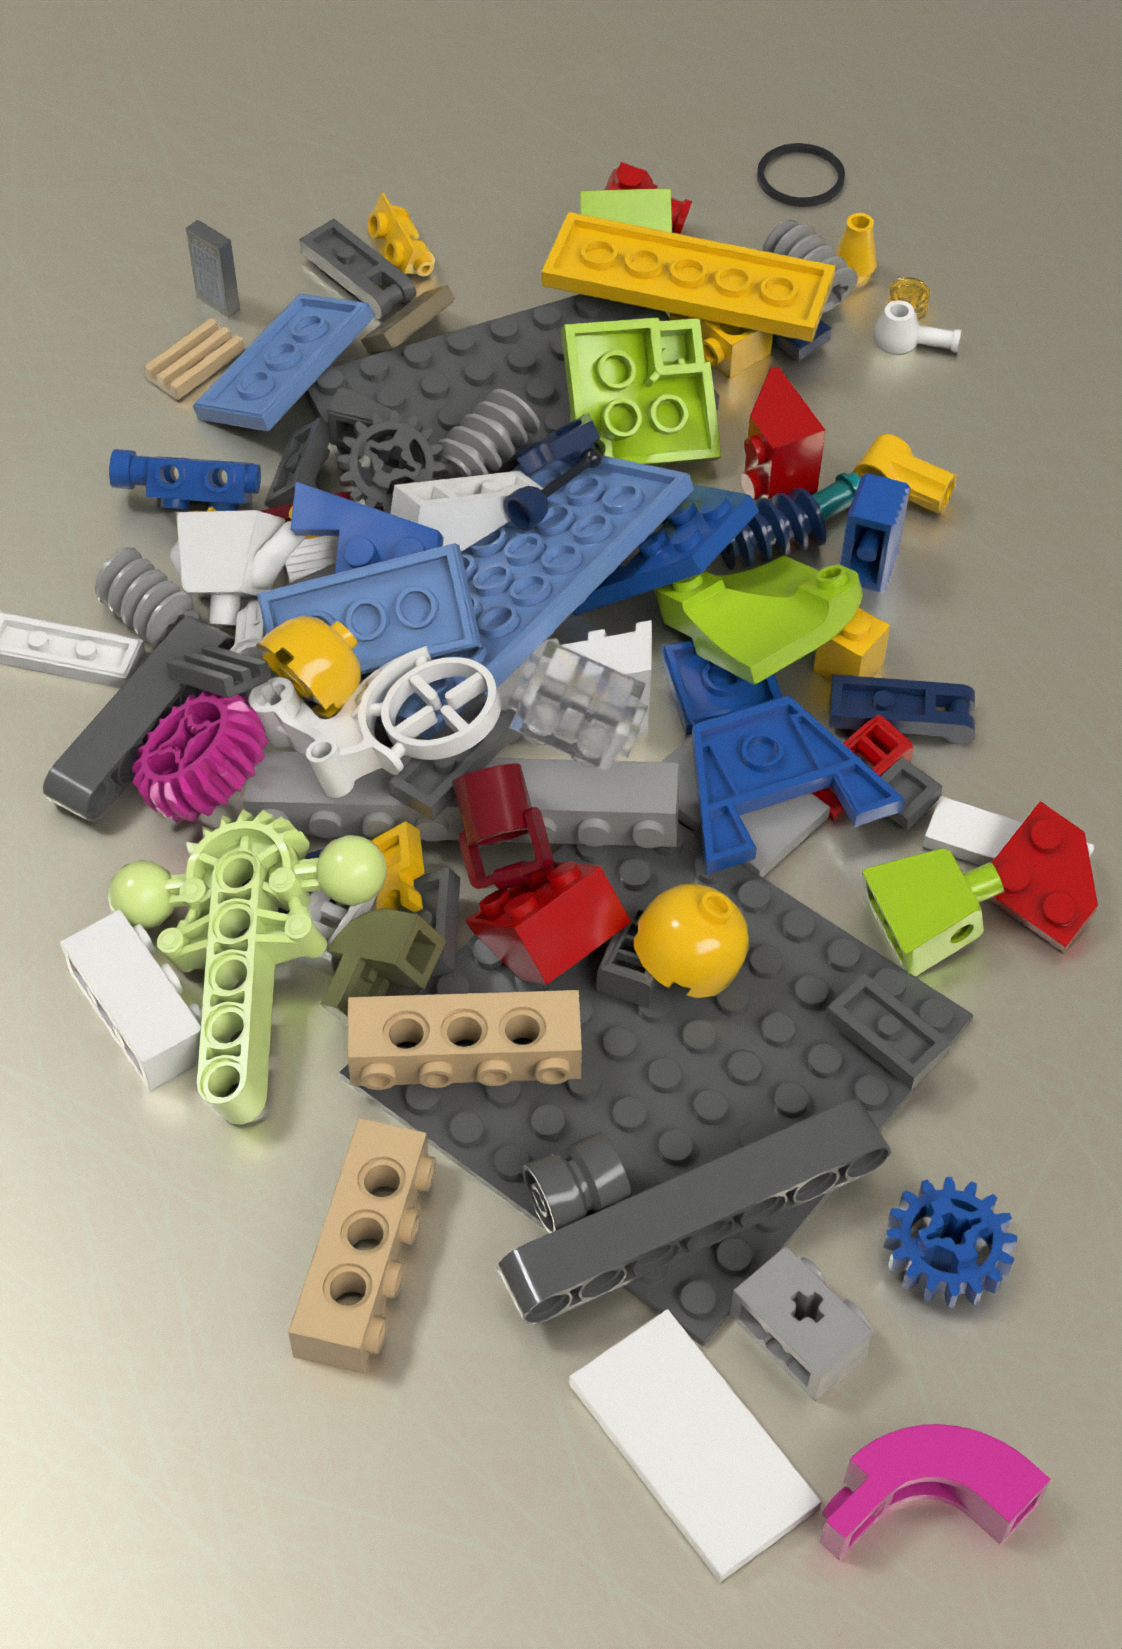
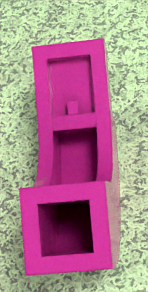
[820,1424,1051,1560]

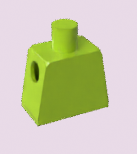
[862,848,1004,977]

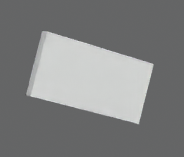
[569,1309,822,1583]

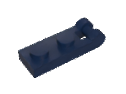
[829,674,975,744]

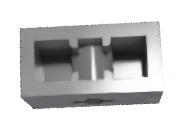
[730,1246,873,1401]

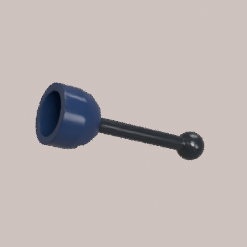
[504,448,602,531]

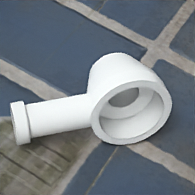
[873,300,962,354]

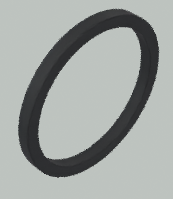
[757,143,845,207]

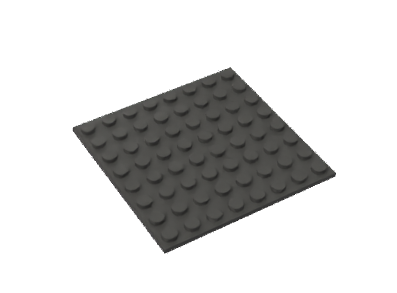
[339,823,974,1347]

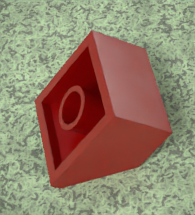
[741,366,826,501]

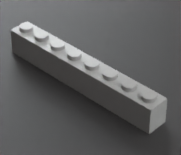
[242,751,679,848]

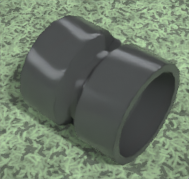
[522,1132,632,1233]

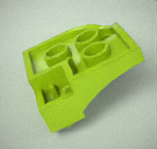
[561,317,722,466]
[654,555,863,685]

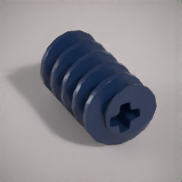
[720,487,826,571]

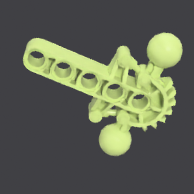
[107,809,387,1124]

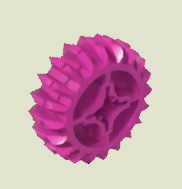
[132,691,269,823]

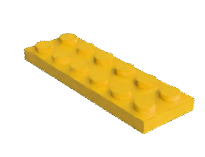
[541,212,836,342]

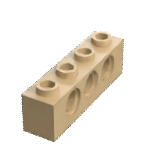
[347,990,582,1090]
[288,1118,436,1373]

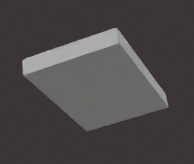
[661,736,830,877]

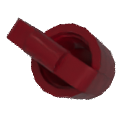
[452,763,553,891]

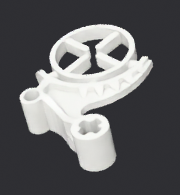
[248,646,502,798]

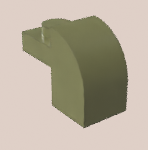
[320,909,447,1027]

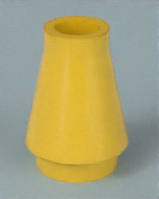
[836,213,877,283]

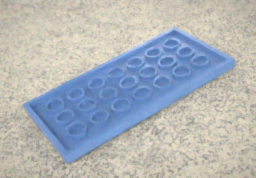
[302,455,694,740]

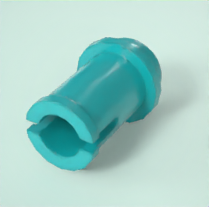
[811,472,861,522]

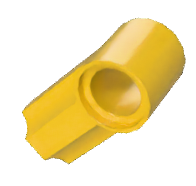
[853,434,958,513]

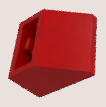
[465,861,631,985]

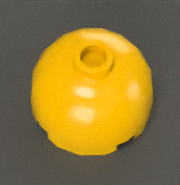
[256,616,361,719]
[633,883,749,998]

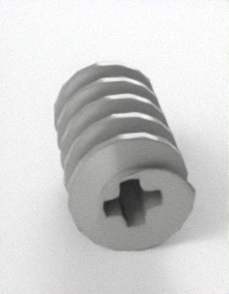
[762,220,858,313]
[435,389,540,479]
[95,547,200,649]

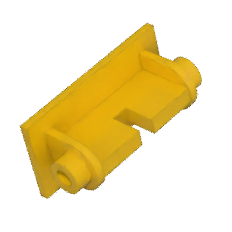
[366,193,435,276]

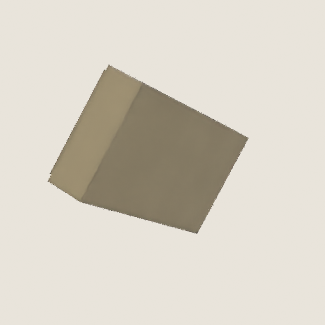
[361,285,455,354]

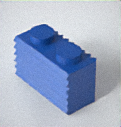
[840,473,910,592]

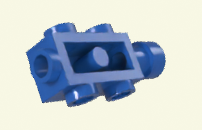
[109,449,261,511]

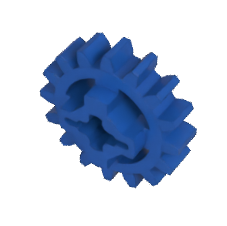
[883,1177,1017,1308]

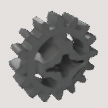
[337,410,446,514]

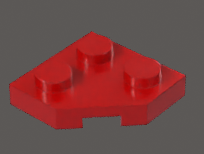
[988,801,1098,953]

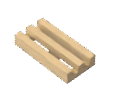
[144,318,245,400]

